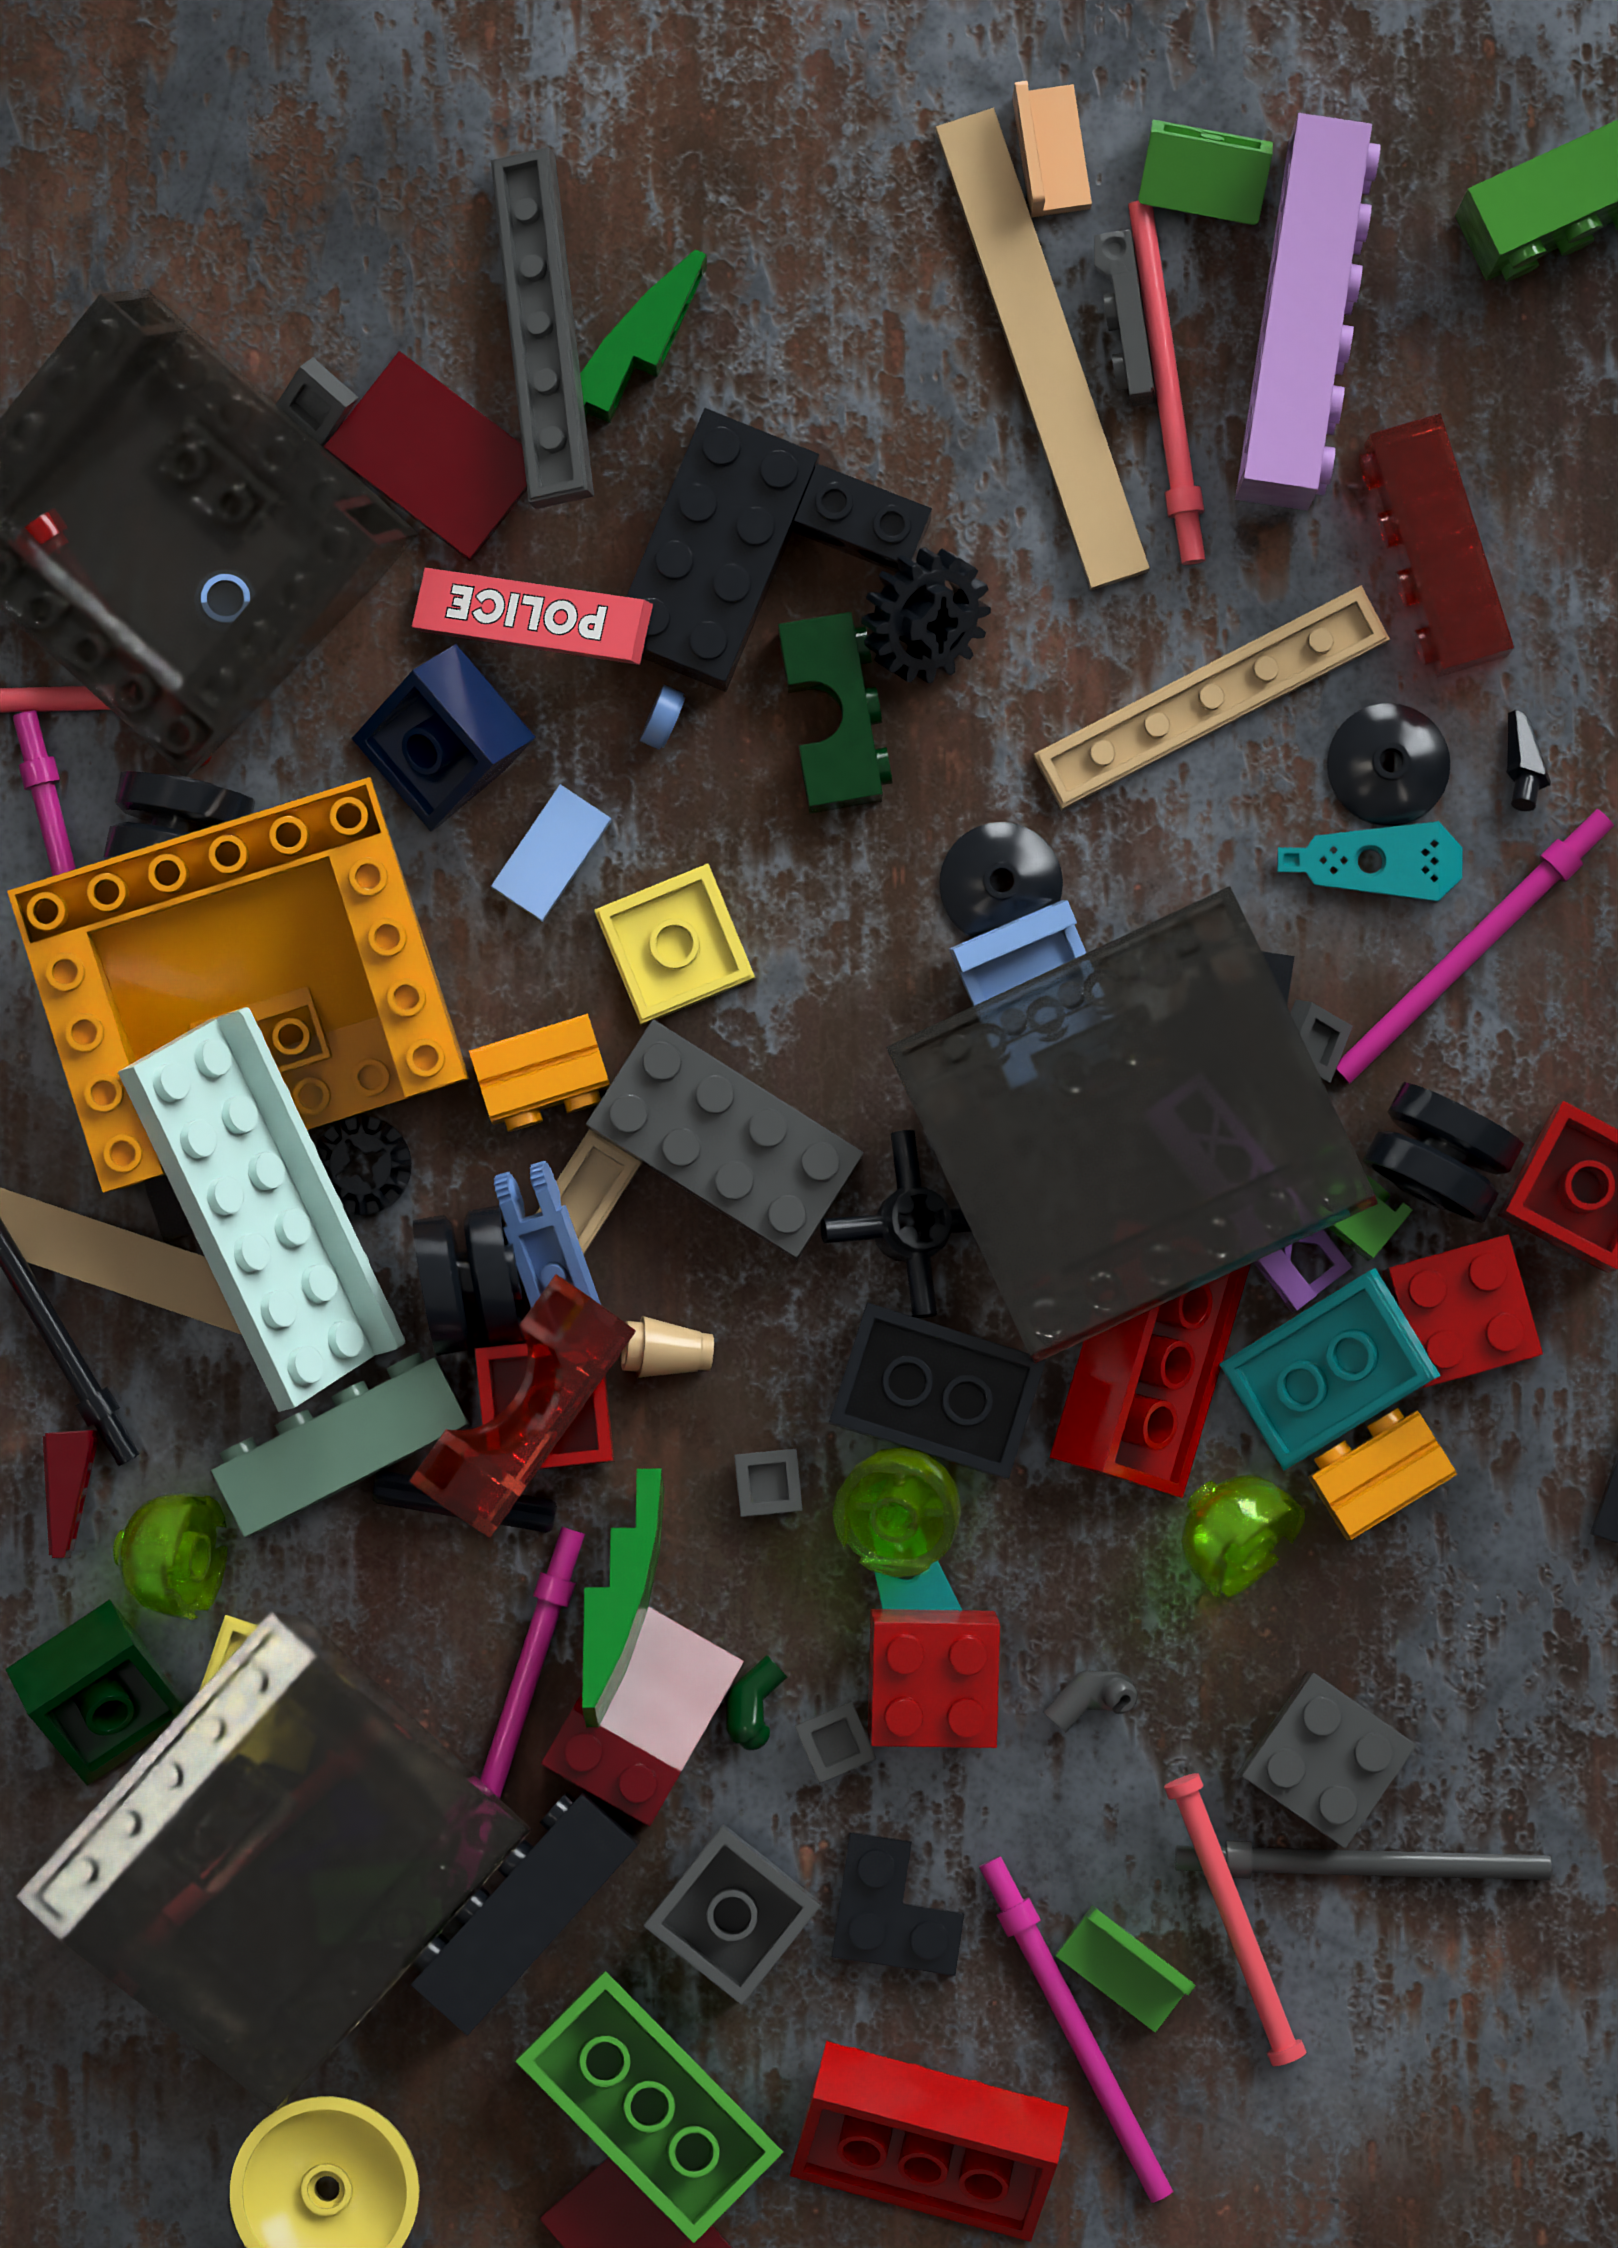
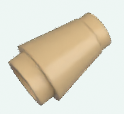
[621,1316,714,1378]

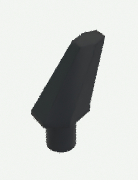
[1506,710,1551,811]

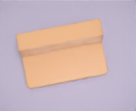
[1012,81,1092,218]

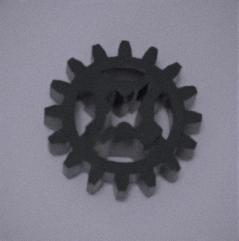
[861,547,991,683]

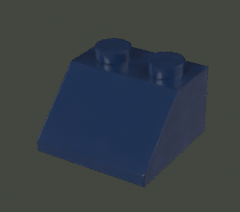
[351,644,536,831]

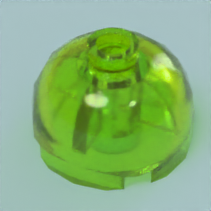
[832,1447,962,1577]
[1181,1474,1305,1598]
[113,1493,227,1620]

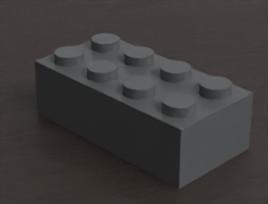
[586,1019,864,1262]

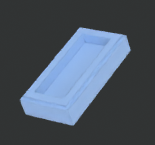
[491,784,612,922]

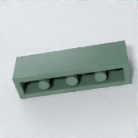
[211,1352,471,1538]

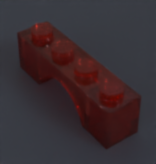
[409,1274,636,1538]

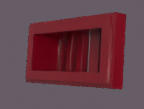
[43,1430,98,1559]

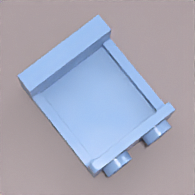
[949,900,1125,1093]

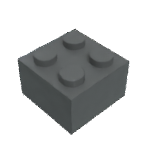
[1237,1671,1417,1849]
[644,1824,821,2005]

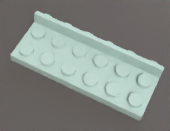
[118,1007,405,1412]

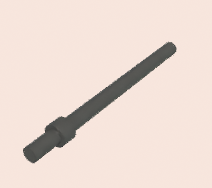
[1175,1840,1551,1880]

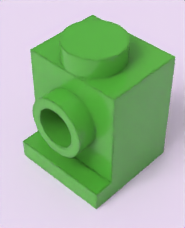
[1311,1166,1413,1261]

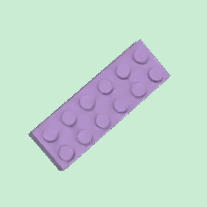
[1235,113,1380,511]

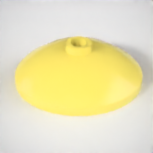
[229,2096,420,2248]

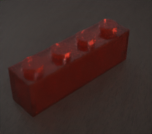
[1359,413,1514,678]

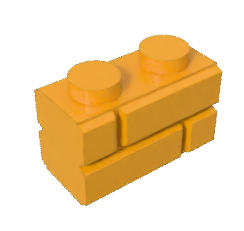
[469,1014,610,1132]
[1308,1407,1457,1540]

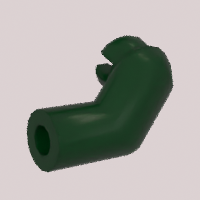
[726,1655,788,1751]

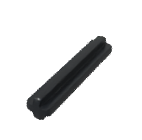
[372,1471,557,1533]

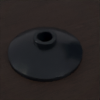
[1327,703,1450,826]
[939,822,1063,938]

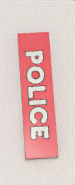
[412,567,653,665]

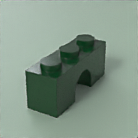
[778,612,893,814]

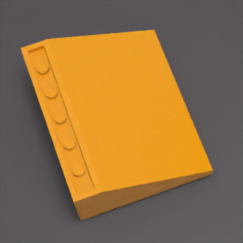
[7,777,469,1193]

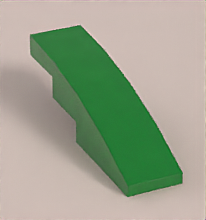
[580,249,707,423]
[582,1468,665,1728]

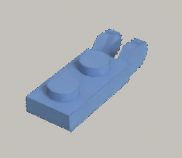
[494,1161,607,1341]

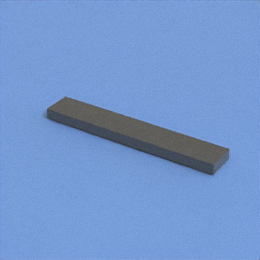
[491,147,594,509]

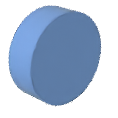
[639,684,685,749]

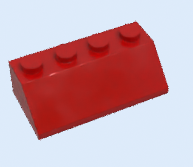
[1049,1219,1252,1498]
[789,2041,1069,2242]

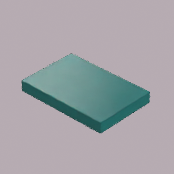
[1219,1268,1441,1471]

